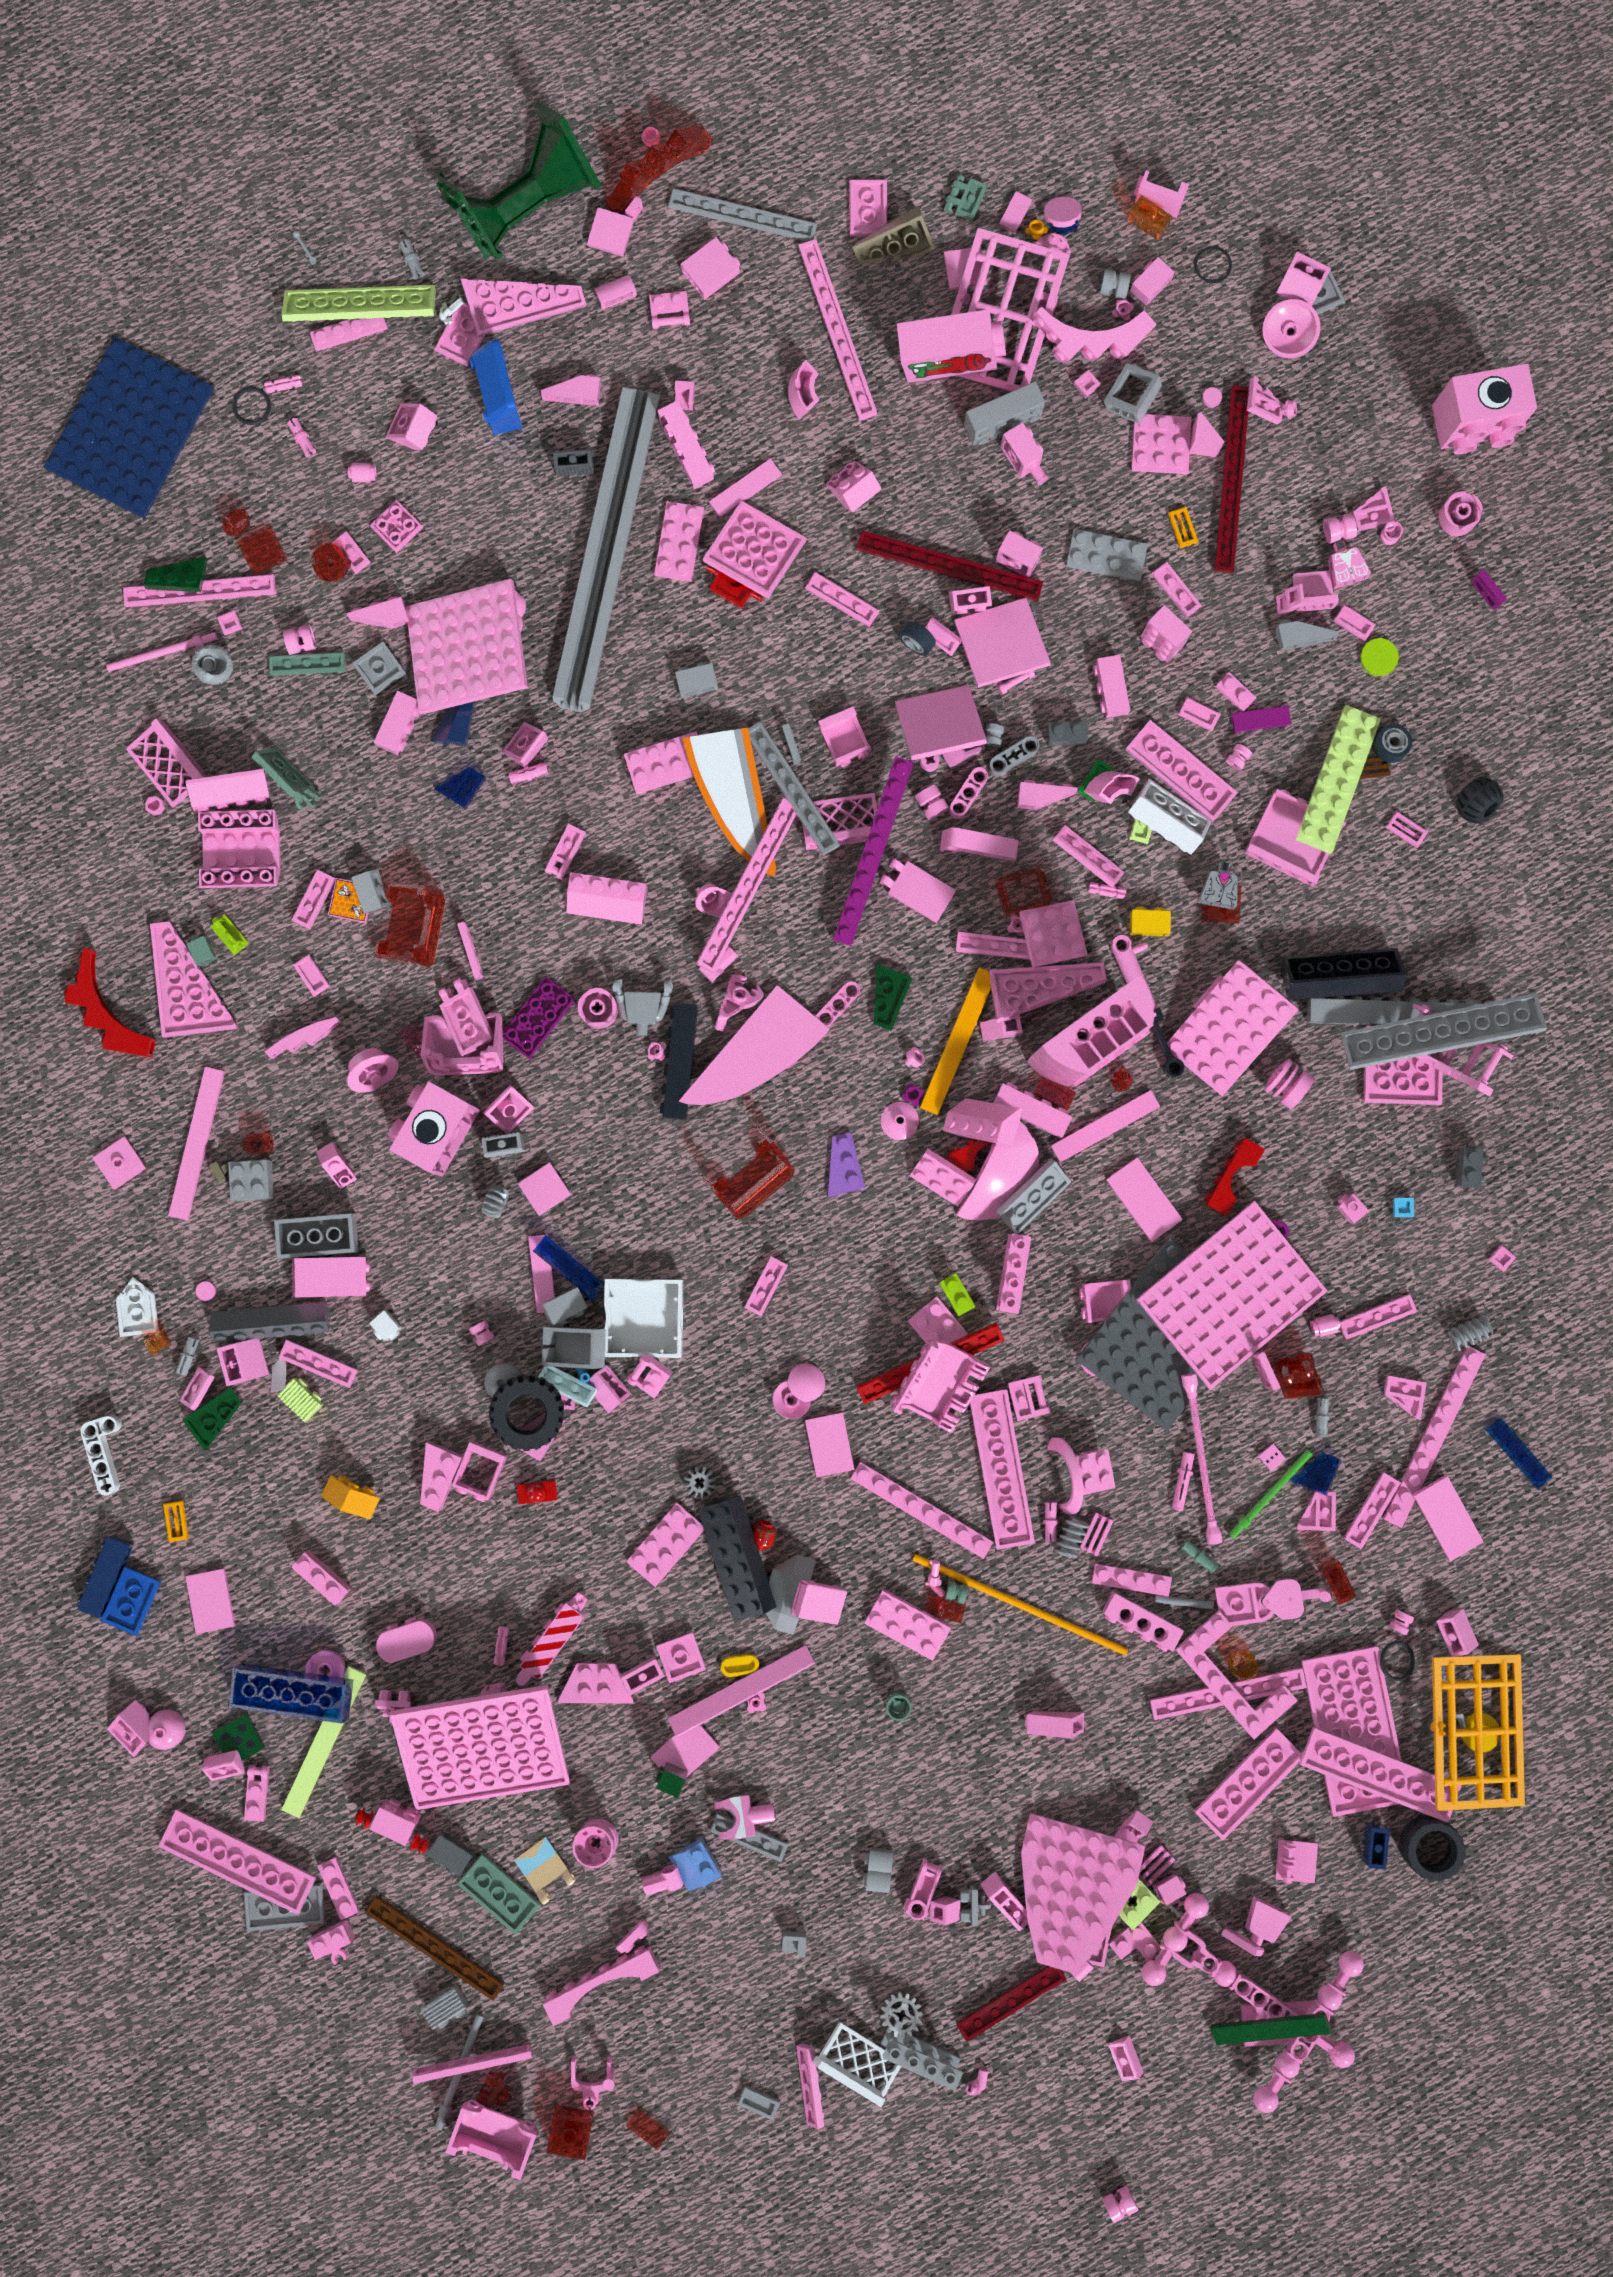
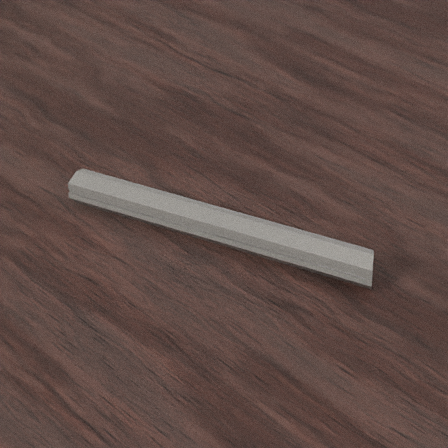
[553,387,661,712]

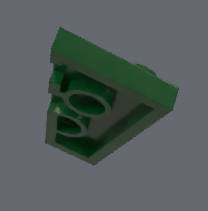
[873,964,912,1031]
[182,1386,243,1451]

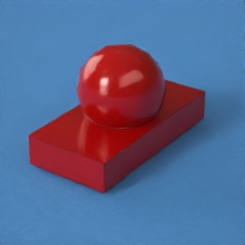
[517,1480,558,1504]

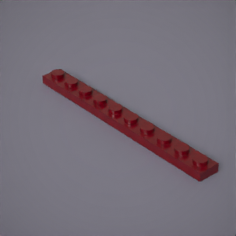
[1214,385,1249,574]
[856,530,1043,602]

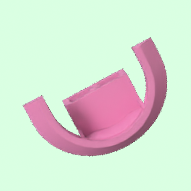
[1047,1437,1115,1515]

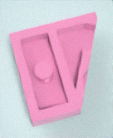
[1247,376,1283,424]
[1384,1375,1427,1419]
[1297,1491,1336,1531]

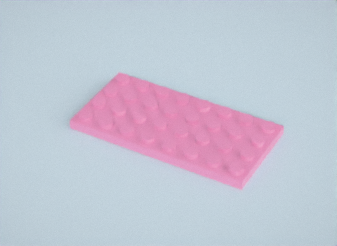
[1301,1645,1402,1817]

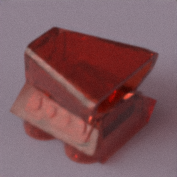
[1274,1352,1324,1399]

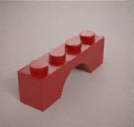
[1204,1138,1265,1216]
[946,1139,992,1172]

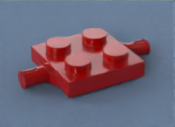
[706,565,764,609]

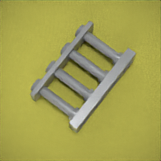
[881,2027,963,2091]

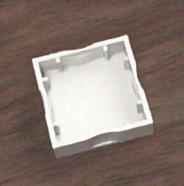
[604,1279,683,1358]

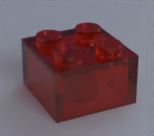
[546,2105,594,2160]

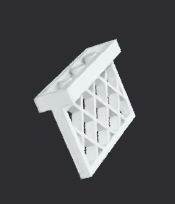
[813,2021,901,2107]

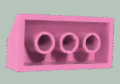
[186,769,271,812]
[567,872,648,925]
[943,1098,1023,1146]

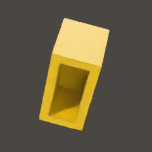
[1129,907,1171,936]

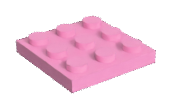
[1131,414,1191,474]
[1019,900,1088,968]

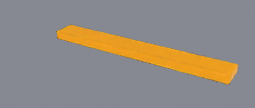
[920,968,991,1115]

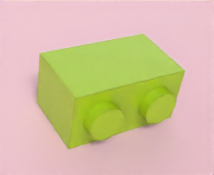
[939,1273,976,1316]

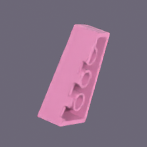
[658,400,715,489]

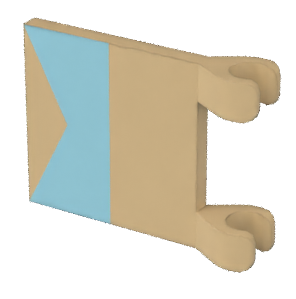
[514,1837,576,1904]

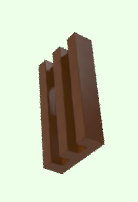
[1359,758,1391,780]

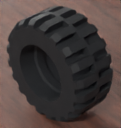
[489,1374,564,1451]

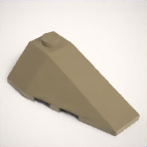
[852,207,935,264]

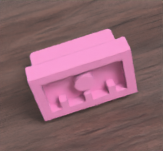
[1292,571,1339,612]

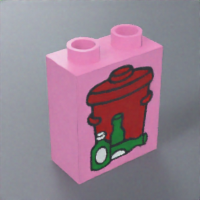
[897,309,1006,382]

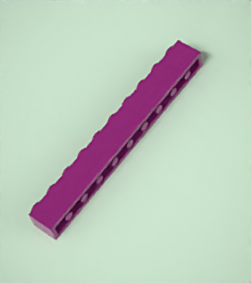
[833,756,914,946]

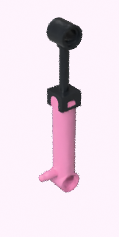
[1110,935,1185,1078]

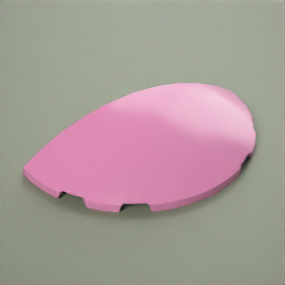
[956,1121,1040,1221]

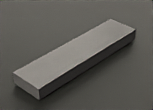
[709,1812,789,1862]

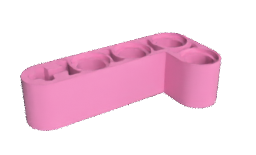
[940,828,1019,861]

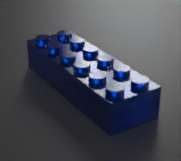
[228,1663,354,1724]

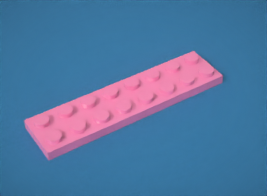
[970,1389,1035,1550]
[1299,1727,1461,1823]
[158,1809,317,1915]

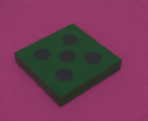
[212,1713,266,1761]

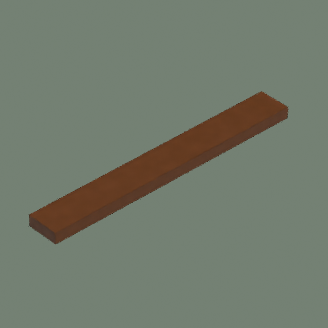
[364,1895,505,2001]

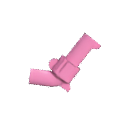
[925,1560,946,1597]

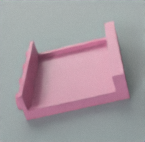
[1244,789,1346,887]

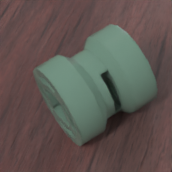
[945,1580,968,1604]

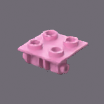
[1275,1839,1318,1883]

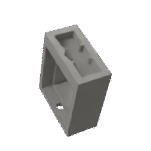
[1104,363,1162,424]

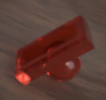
[924,1594,966,1623]

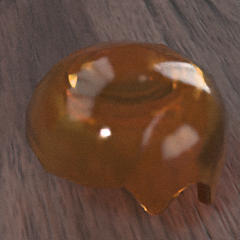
[1227,1649,1259,1680]

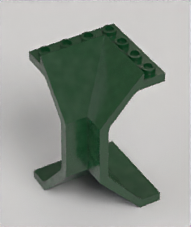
[435,102,602,260]

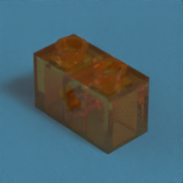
[1128,195,1172,241]

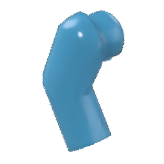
[575,1368,590,1383]

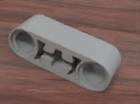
[988,736,1039,777]

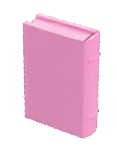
[790,1580,847,1625]

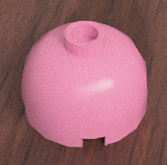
[148,1709,186,1750]

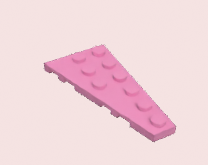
[461,279,586,337]

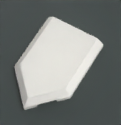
[116,1277,159,1337]

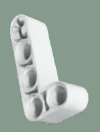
[81,1415,122,1495]

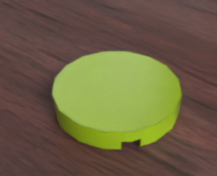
[1360,638,1399,676]

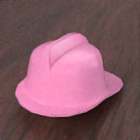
[695,884,732,918]

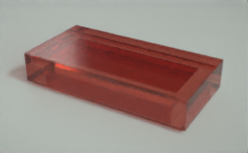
[626,2108,670,2151]

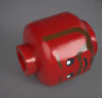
[752,1520,777,1551]

